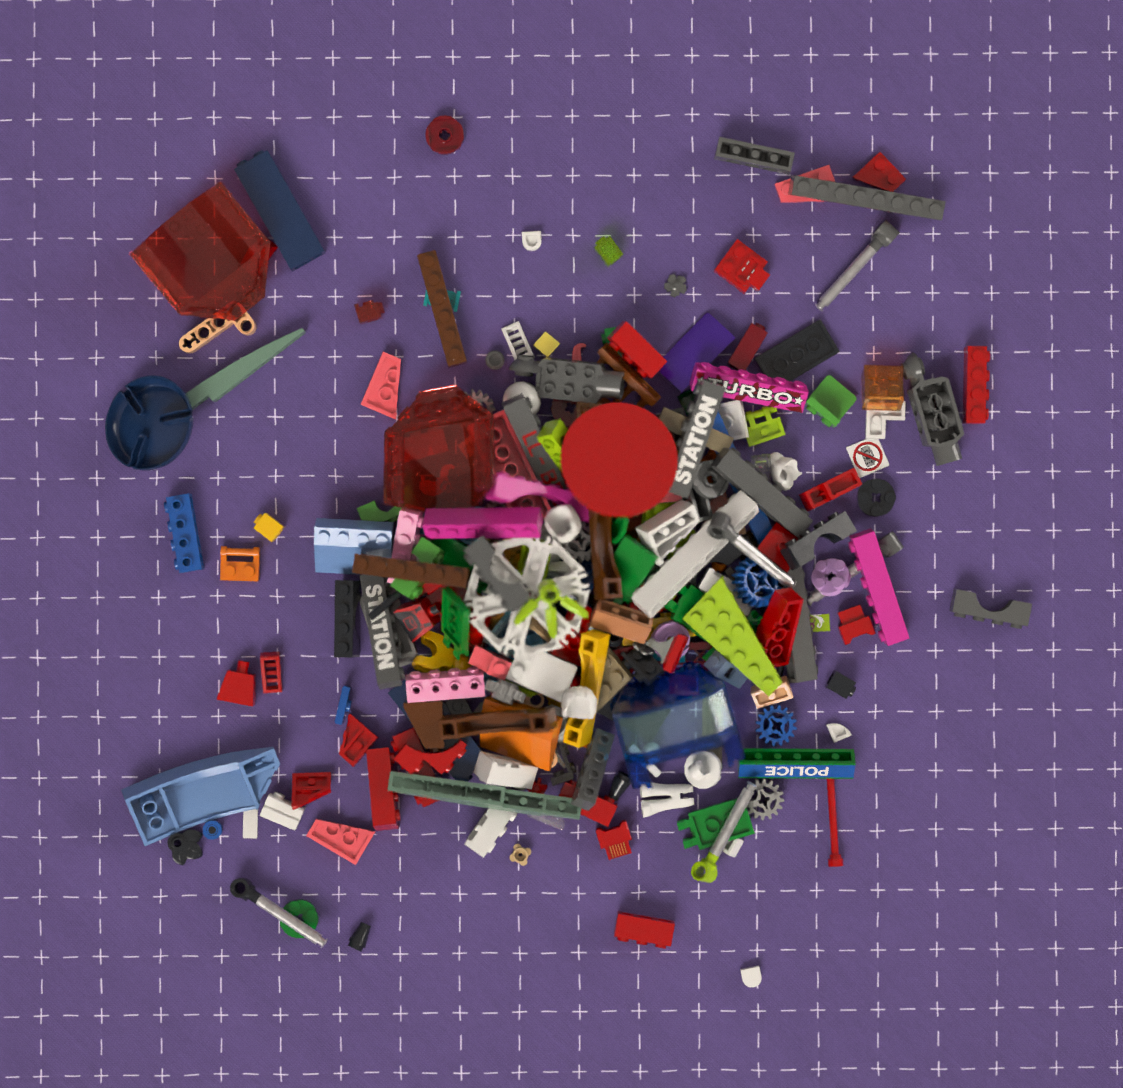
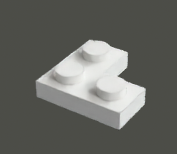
[865,400,906,439]

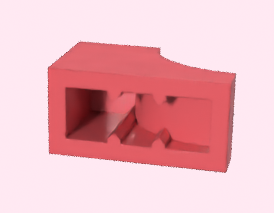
[468,644,512,681]

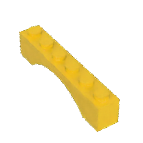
[563,629,610,748]

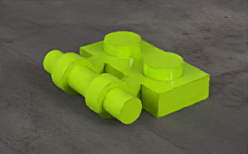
[745,406,786,447]

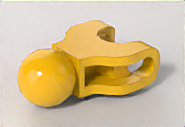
[412,631,472,673]

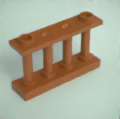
[597,343,661,408]

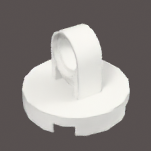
[684,750,722,789]

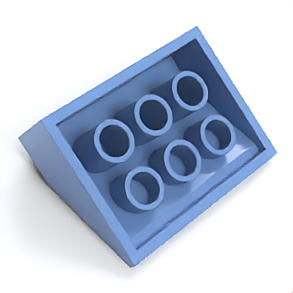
[314,518,394,575]

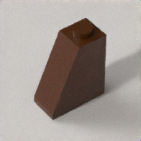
[403,700,445,752]

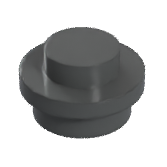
[485,351,505,370]

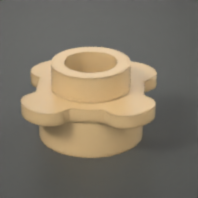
[509,844,531,866]

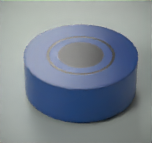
[203,820,223,840]

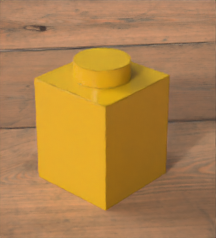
[254,513,285,542]

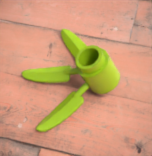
[514,579,589,639]

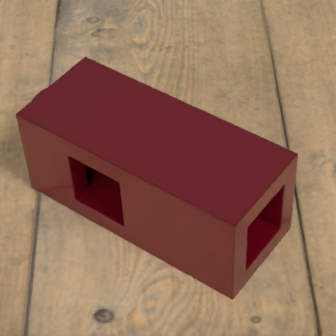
[727,322,768,370]

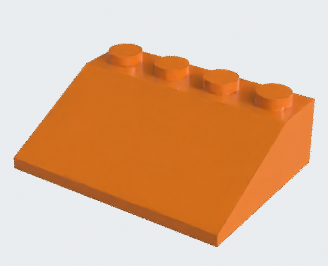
[480,694,563,771]

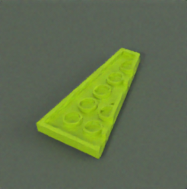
[683,576,782,696]

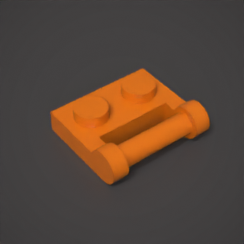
[220,546,260,581]

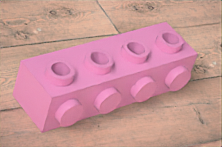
[387,504,424,583]
[406,667,485,703]

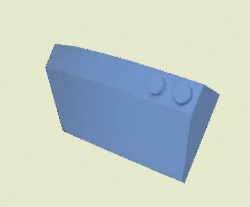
[121,747,280,846]

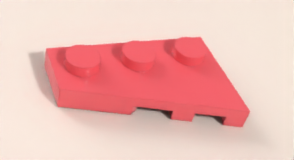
[775,165,835,203]
[360,352,401,420]
[306,819,376,865]

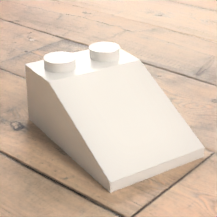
[506,645,578,703]

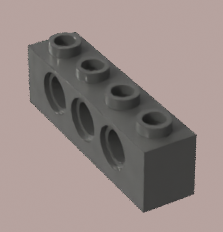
[714,137,795,175]
[571,728,615,811]

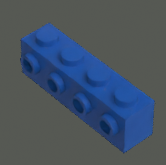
[164,493,205,573]

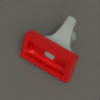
[647,634,689,673]

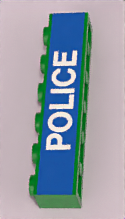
[737,748,856,779]

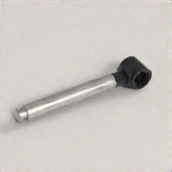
[230,878,328,948]

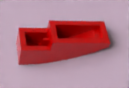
[799,468,863,512]

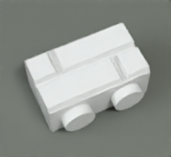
[260,792,305,831]

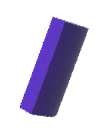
[658,312,735,393]

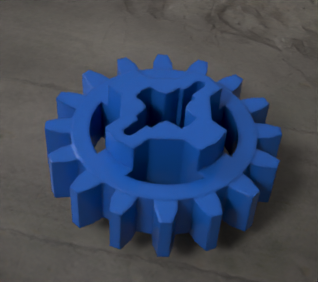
[755,704,797,746]

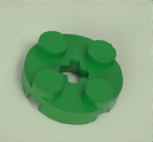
[280,899,319,938]

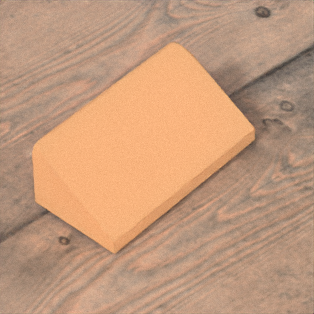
[750,676,793,709]

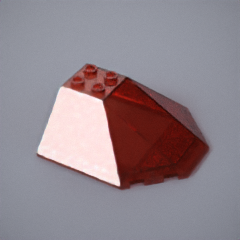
[129,181,270,321]
[383,385,494,512]

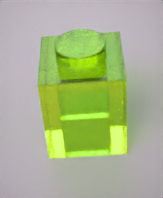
[594,236,623,268]

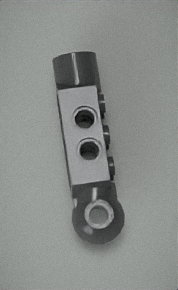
[901,352,964,466]
[509,355,625,404]

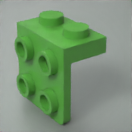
[805,375,856,428]

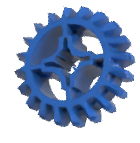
[731,557,781,608]

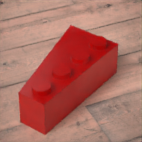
[755,588,804,667]
[366,747,400,831]

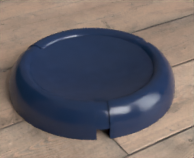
[105,375,194,471]

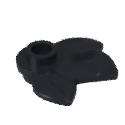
[167,829,203,865]

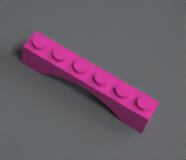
[486,472,589,523]

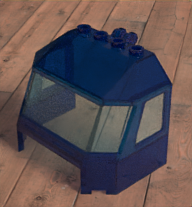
[610,661,745,789]

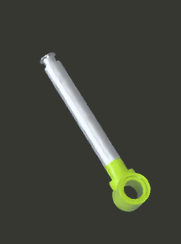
[691,782,757,883]

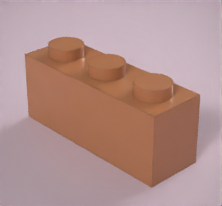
[589,599,654,644]

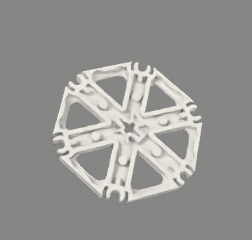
[464,536,590,659]

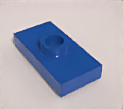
[335,685,352,725]

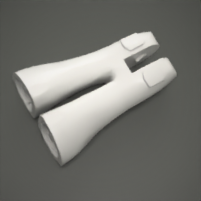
[640,781,695,818]

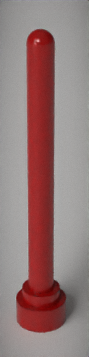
[827,779,844,867]

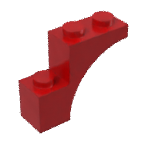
[393,739,467,774]

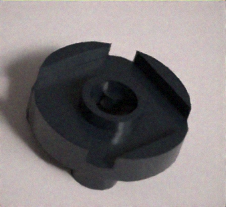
[857,478,896,517]

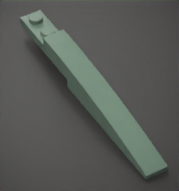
[186,328,306,410]
[388,771,581,820]

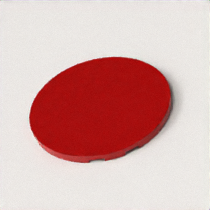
[560,403,678,518]

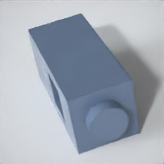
[704,650,748,689]

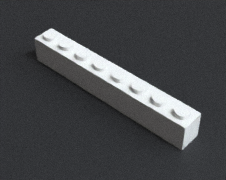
[631,490,759,619]

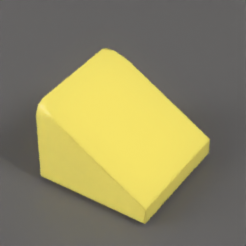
[533,331,560,357]

